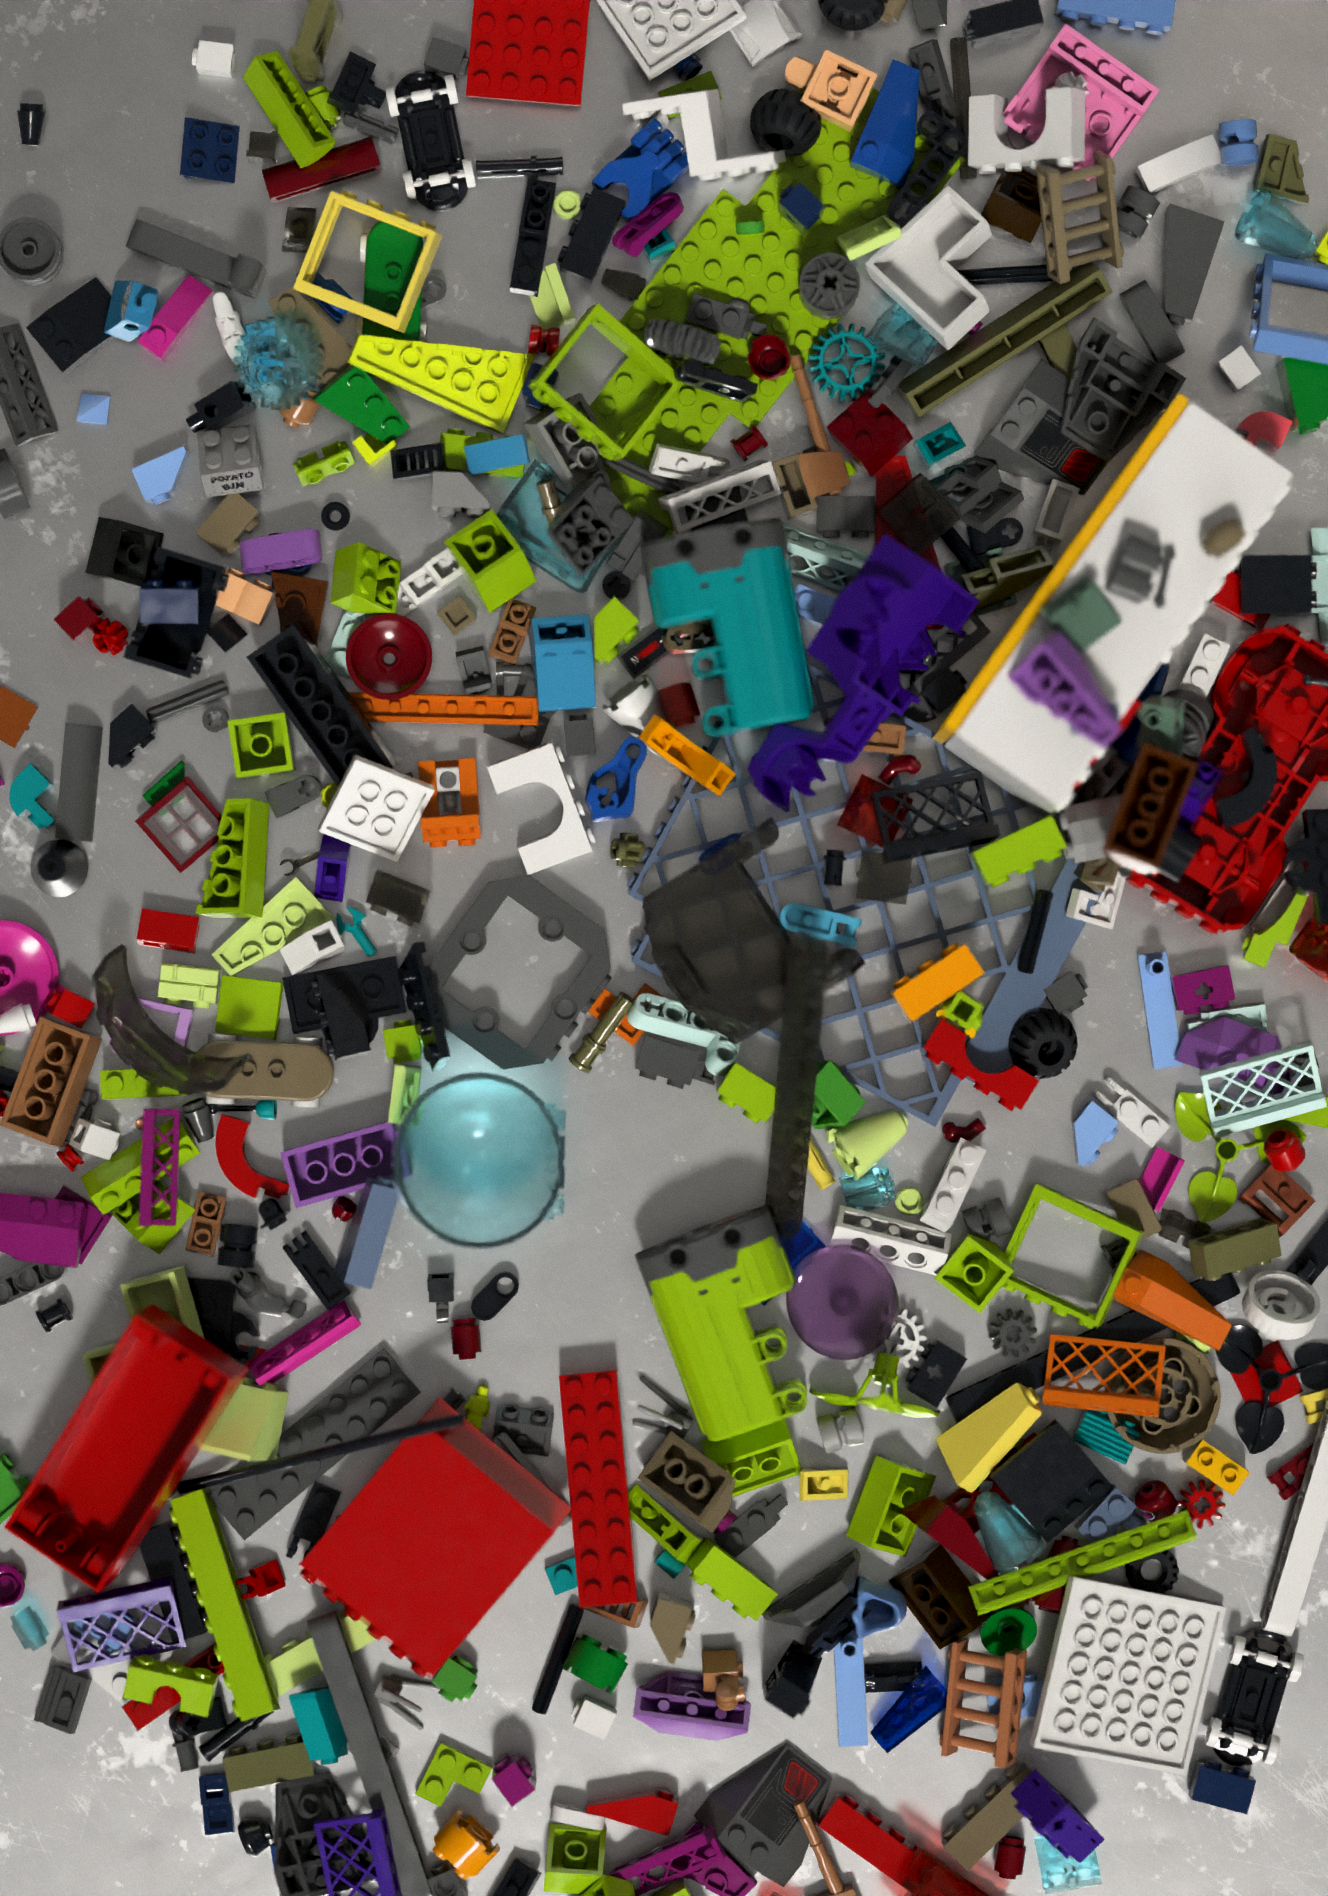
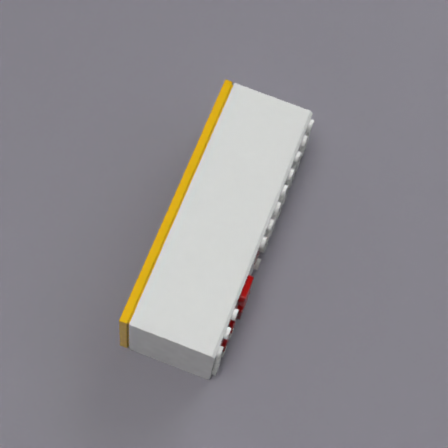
[932,393,1293,818]

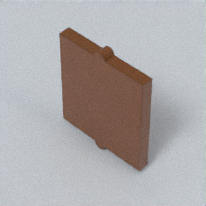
[0,685,38,748]

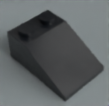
[26,277,127,376]

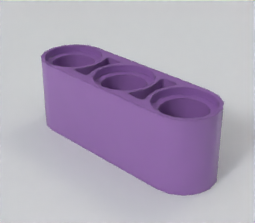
[239,529,322,574]

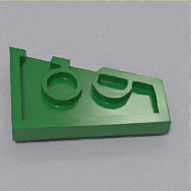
[312,365,410,444]

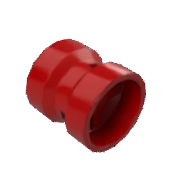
[528,325,560,356]

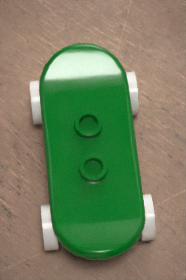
[356,221,427,343]

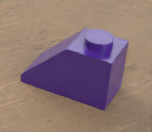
[314,834,352,902]

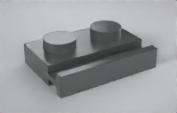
[34,1665,92,1734]

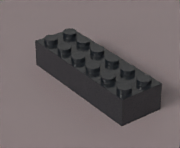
[247,621,397,787]

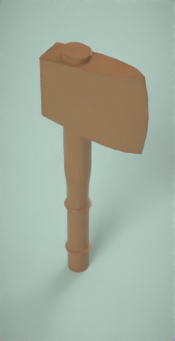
[791,354,851,499]
[793,1800,857,1896]

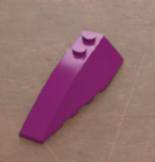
[0,1193,88,1268]

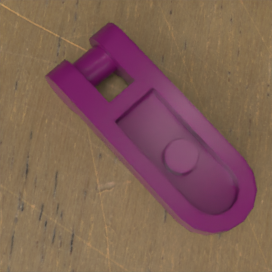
[612,192,684,257]

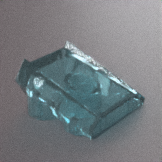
[865,304,939,368]

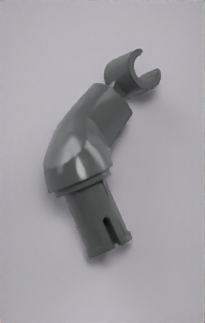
[230,1267,306,1319]

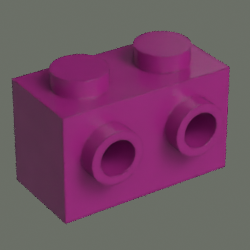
[491,1753,536,1807]

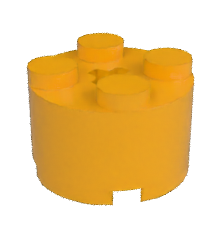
[432,1811,500,1880]

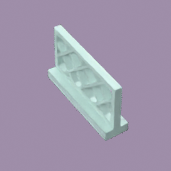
[1199,1041,1327,1138]

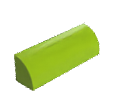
[243,50,336,168]

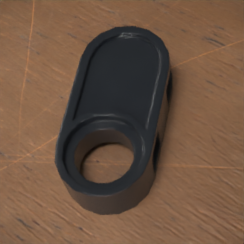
[471,1271,519,1321]

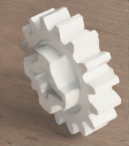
[863,1307,927,1370]

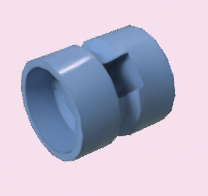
[1219,119,1259,166]

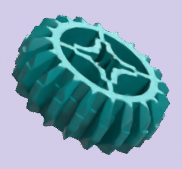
[808,323,886,402]

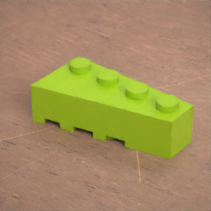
[195,798,269,918]

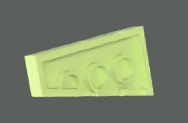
[211,877,335,976]

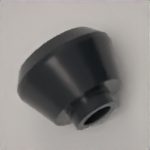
[238,1819,273,1857]

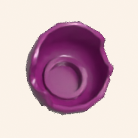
[0,1564,25,1607]

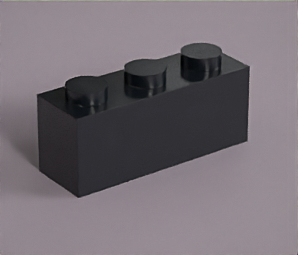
[557,187,626,284]

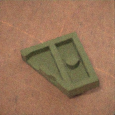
[1253,134,1309,205]

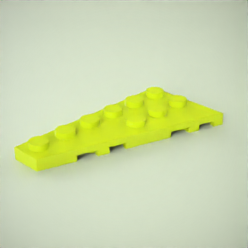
[346,335,536,434]

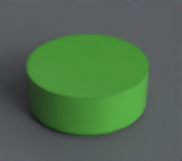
[735,221,765,235]

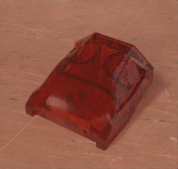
[836,774,913,848]

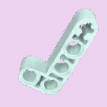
[627,993,742,1076]

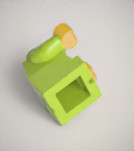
[936,989,985,1039]

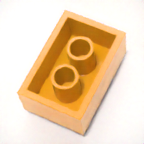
[890,943,984,1022]

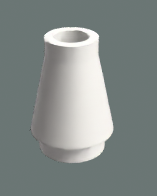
[0,1003,36,1034]

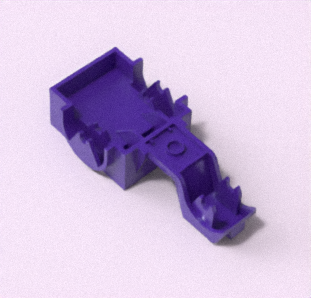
[747,534,980,812]

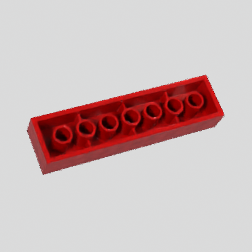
[559,1370,638,1608]

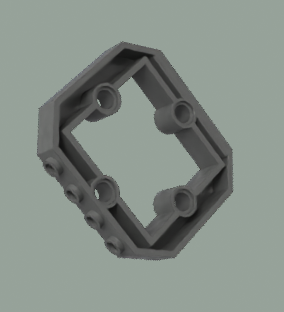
[429,875,612,1070]

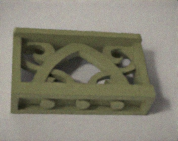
[288,0,344,83]

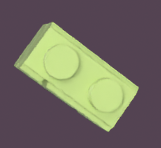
[158,963,221,1009]

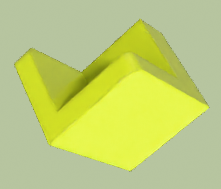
[352,433,398,468]

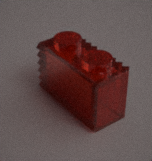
[657,682,701,728]

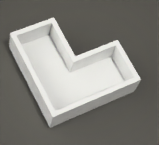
[865,185,992,350]

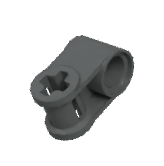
[264,775,322,819]

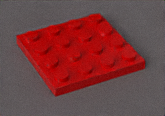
[466,0,590,107]

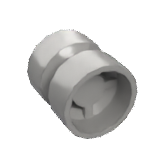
[816,1407,865,1454]

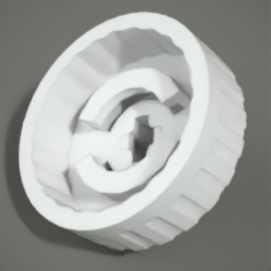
[1242,1270,1321,1342]

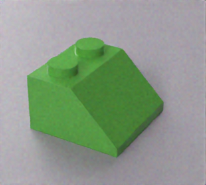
[780,1060,866,1129]

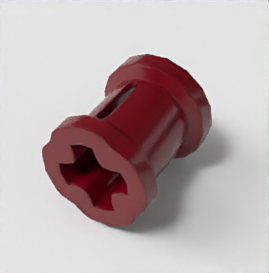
[730,425,768,462]

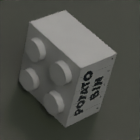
[197,424,263,498]

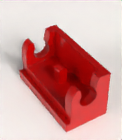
[137,908,200,954]

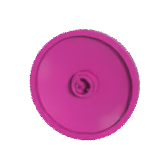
[0,920,59,1035]

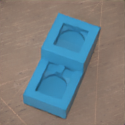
[464,434,531,475]

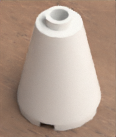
[603,674,674,755]

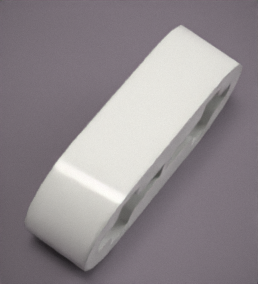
[550,1803,605,1830]

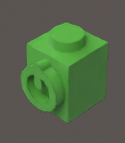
[431,1655,478,1703]

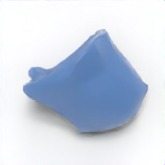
[851,1576,907,1638]

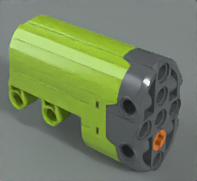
[635,1205,807,1442]

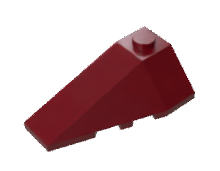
[901,1495,999,1580]

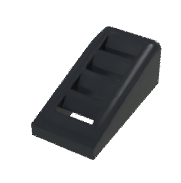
[390,442,447,480]

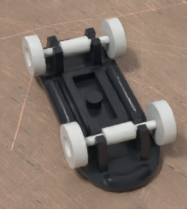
[385,70,476,212]
[1205,1627,1304,1767]

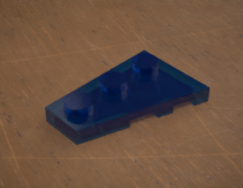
[870,1666,948,1753]

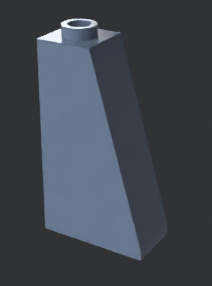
[335,1175,400,1289]

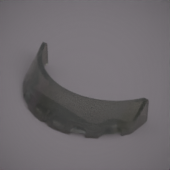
[92,944,253,1095]

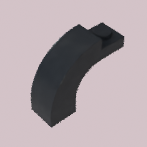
[1213,727,1277,830]

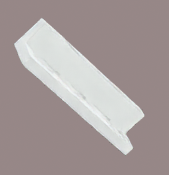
[658,460,781,533]

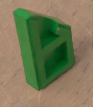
[142,760,185,817]

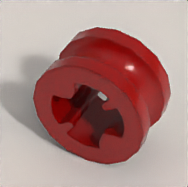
[56,1143,84,1172]

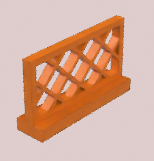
[1042,1334,1166,1418]

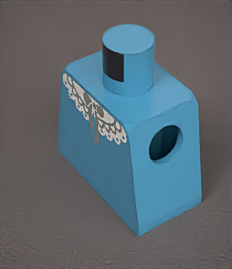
[103,281,158,342]

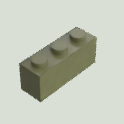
[1188,1218,1282,1281]
[222,1734,316,1792]

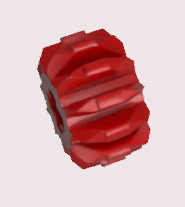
[1176,1479,1226,1529]

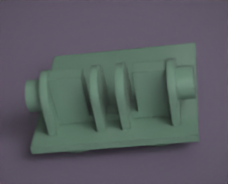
[1040,575,1122,654]

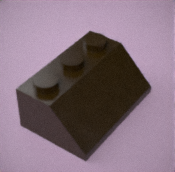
[888,1544,993,1649]

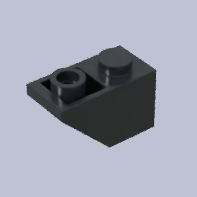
[108,704,158,769]

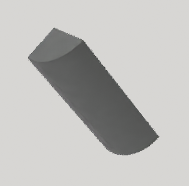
[55,723,103,842]

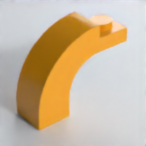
[638,714,736,797]

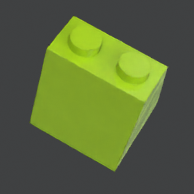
[444,509,537,613]

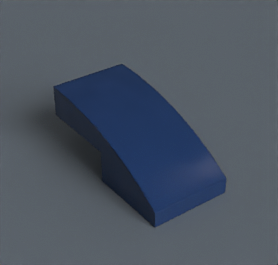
[199,1774,235,1836]

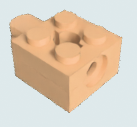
[785,50,878,132]

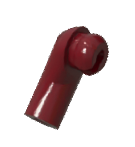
[878,754,921,785]
[942,1118,986,1143]

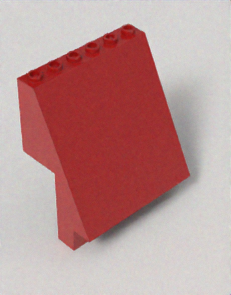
[297,1397,572,1678]

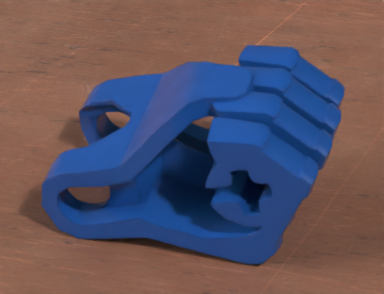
[592,118,689,223]
[585,737,647,822]

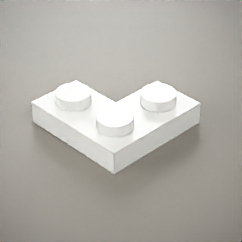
[1065,871,1126,930]

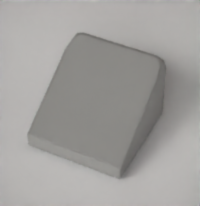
[51,1630,89,1667]

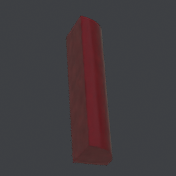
[262,136,382,203]

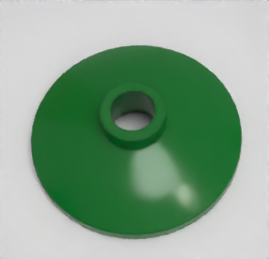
[980,1607,1037,1656]

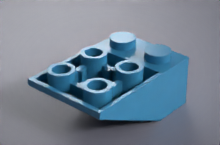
[528,614,596,712]

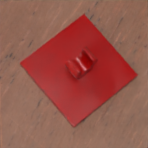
[1230,1340,1303,1407]

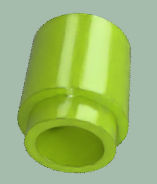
[305,86,341,130]

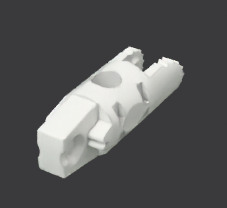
[212,291,251,366]

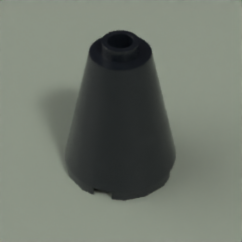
[31,839,89,897]

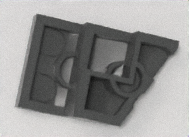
[919,456,1024,533]

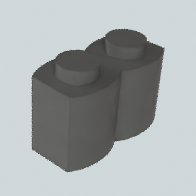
[817,496,875,538]
[1106,535,1165,605]

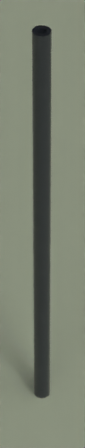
[177,1413,465,1494]

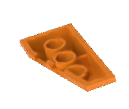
[1114,1250,1232,1351]

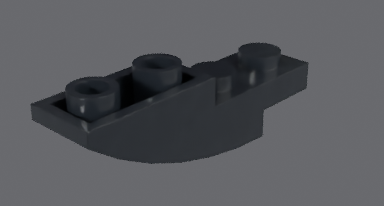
[509,179,556,297]

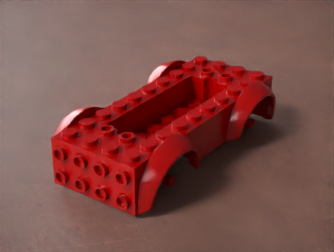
[1125,623,1328,935]

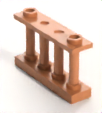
[939,1638,1027,1769]

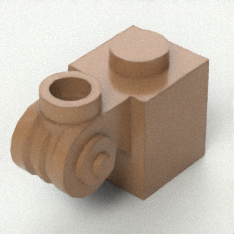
[702,1650,745,1711]

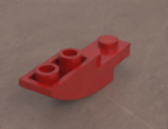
[121,1642,225,1731]

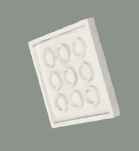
[595,0,747,81]

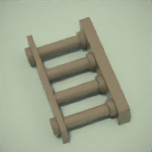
[1036,150,1124,284]

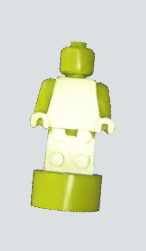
[463,1384,490,1432]

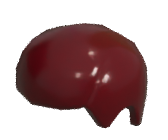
[748,334,792,381]

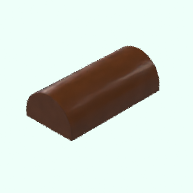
[1102,742,1199,873]

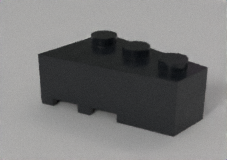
[762,1639,822,1719]

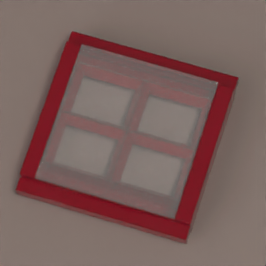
[135,776,222,873]

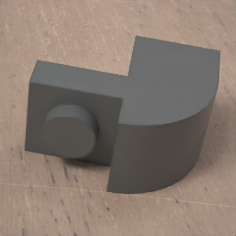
[0,448,30,519]

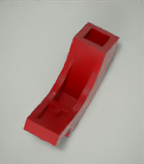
[215,1114,290,1199]

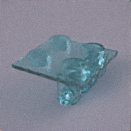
[1034,1837,1102,1895]

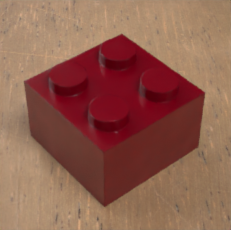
[826,388,913,477]

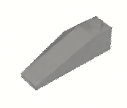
[523,393,612,493]

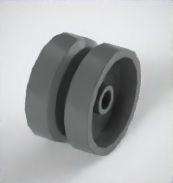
[0,217,64,286]

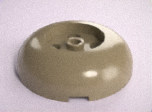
[1105,1338,1221,1454]

